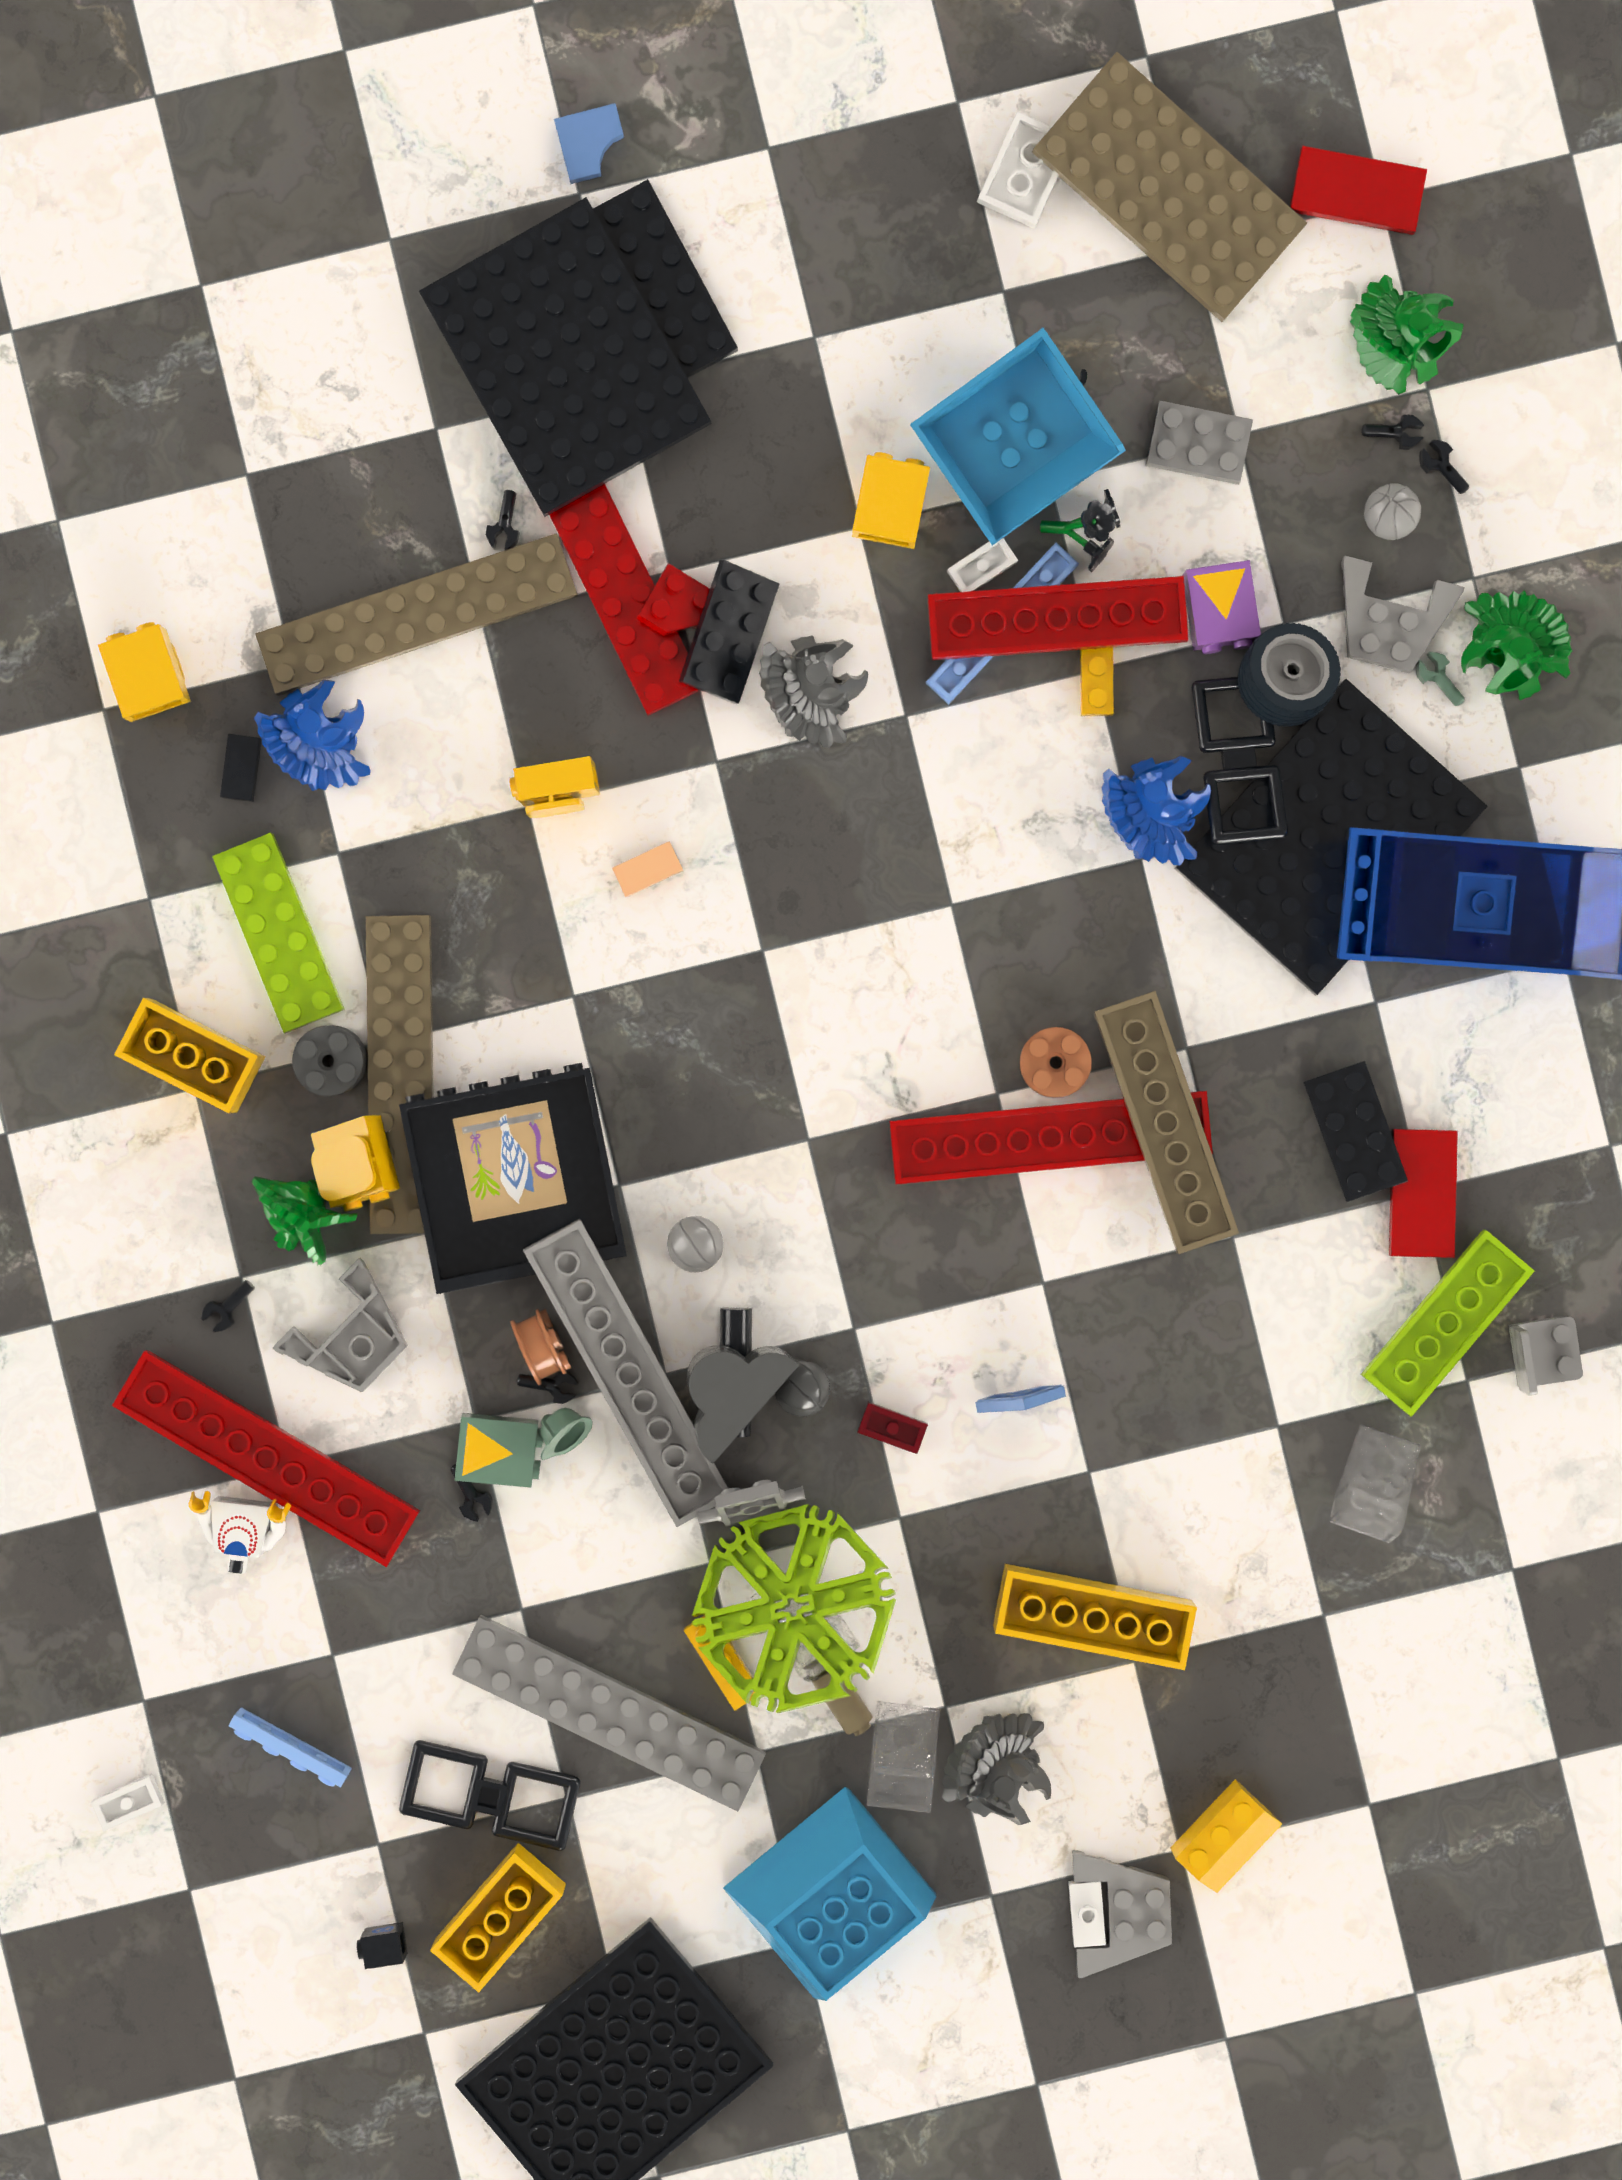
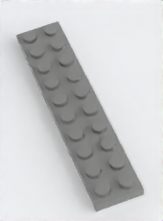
[523,1219,729,1527]
[452,1615,766,1812]

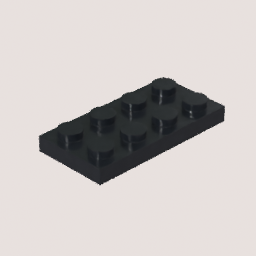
[679,560,780,704]
[1303,1061,1408,1202]

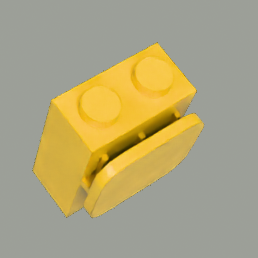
[852,452,930,549]
[98,622,191,722]
[509,756,600,818]
[311,1115,400,1212]

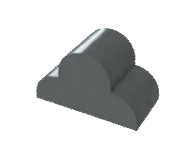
[687,1345,799,1464]

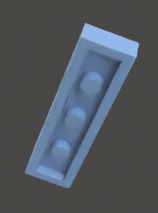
[229,1707,352,1787]

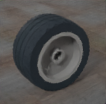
[1238,623,1341,727]

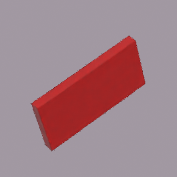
[1290,146,1427,235]
[1389,1129,1458,1258]

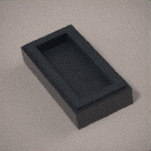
[220,734,262,802]

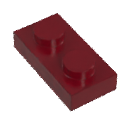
[857,1401,928,1454]

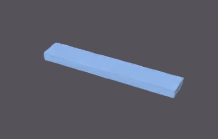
[926,542,1079,705]

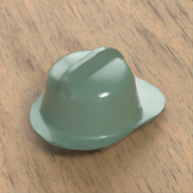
[540,1407,593,1460]

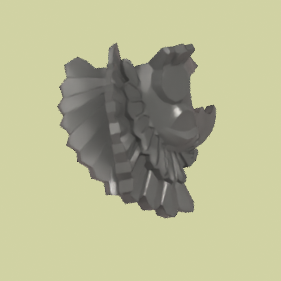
[759,635,868,748]
[942,1713,1051,1825]

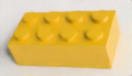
[114,998,266,1113]
[430,1843,566,1993]

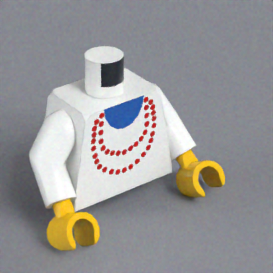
[189,1491,291,1574]

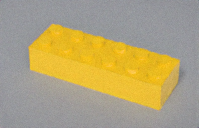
[993,1564,1197,1670]

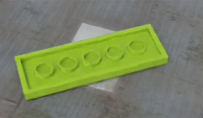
[212,833,345,1033]
[1360,1229,1535,1417]

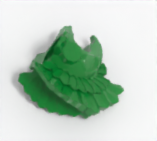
[1350,275,1464,395]
[1461,590,1572,700]
[251,1176,358,1266]

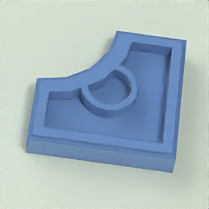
[554,103,624,184]
[975,1384,1066,1413]

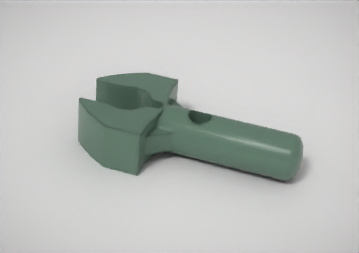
[1416,652,1465,706]

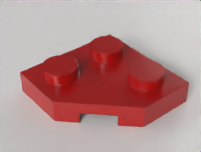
[636,563,710,636]

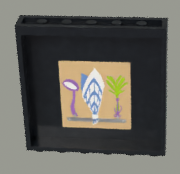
[399,1063,627,1294]

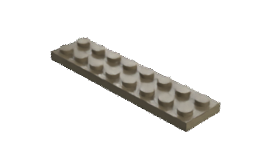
[1094,991,1239,1254]

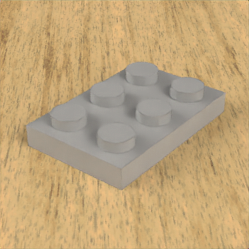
[1145,401,1253,485]

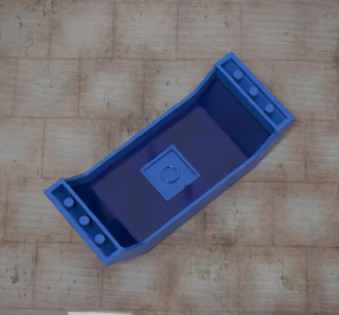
[1337,827,1622,980]

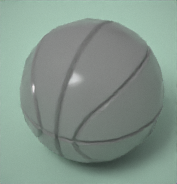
[1364,483,1421,540]
[667,1216,723,1273]

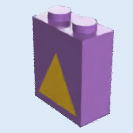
[1182,560,1261,654]

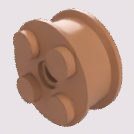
[1020,1027,1092,1098]
[510,1309,571,1386]

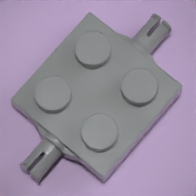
[697,1480,806,1527]

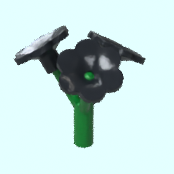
[1040,489,1121,572]

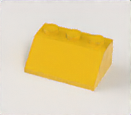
[1170,1779,1282,1893]

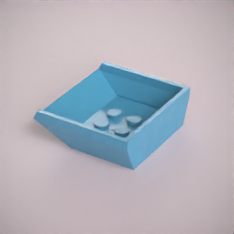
[910,328,1126,546]
[723,1787,936,2001]

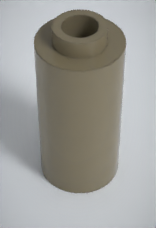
[811,1669,873,1736]

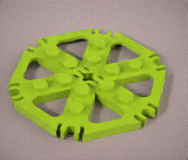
[692,1504,896,1713]

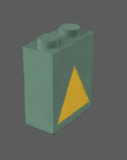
[454,1413,543,1488]

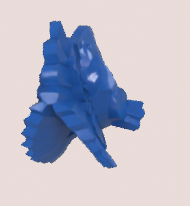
[254,679,370,791]
[1102,755,1211,866]

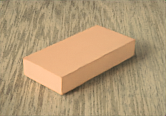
[612,841,683,897]

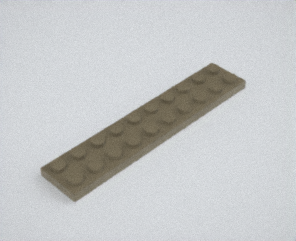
[255,533,578,696]
[366,915,434,1234]

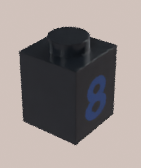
[357,1922,408,1970]

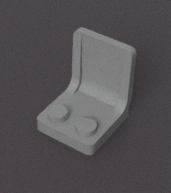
[1508,1316,1583,1396]

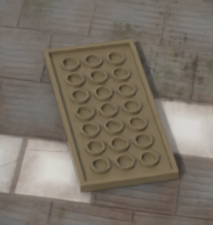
[1032,52,1307,322]

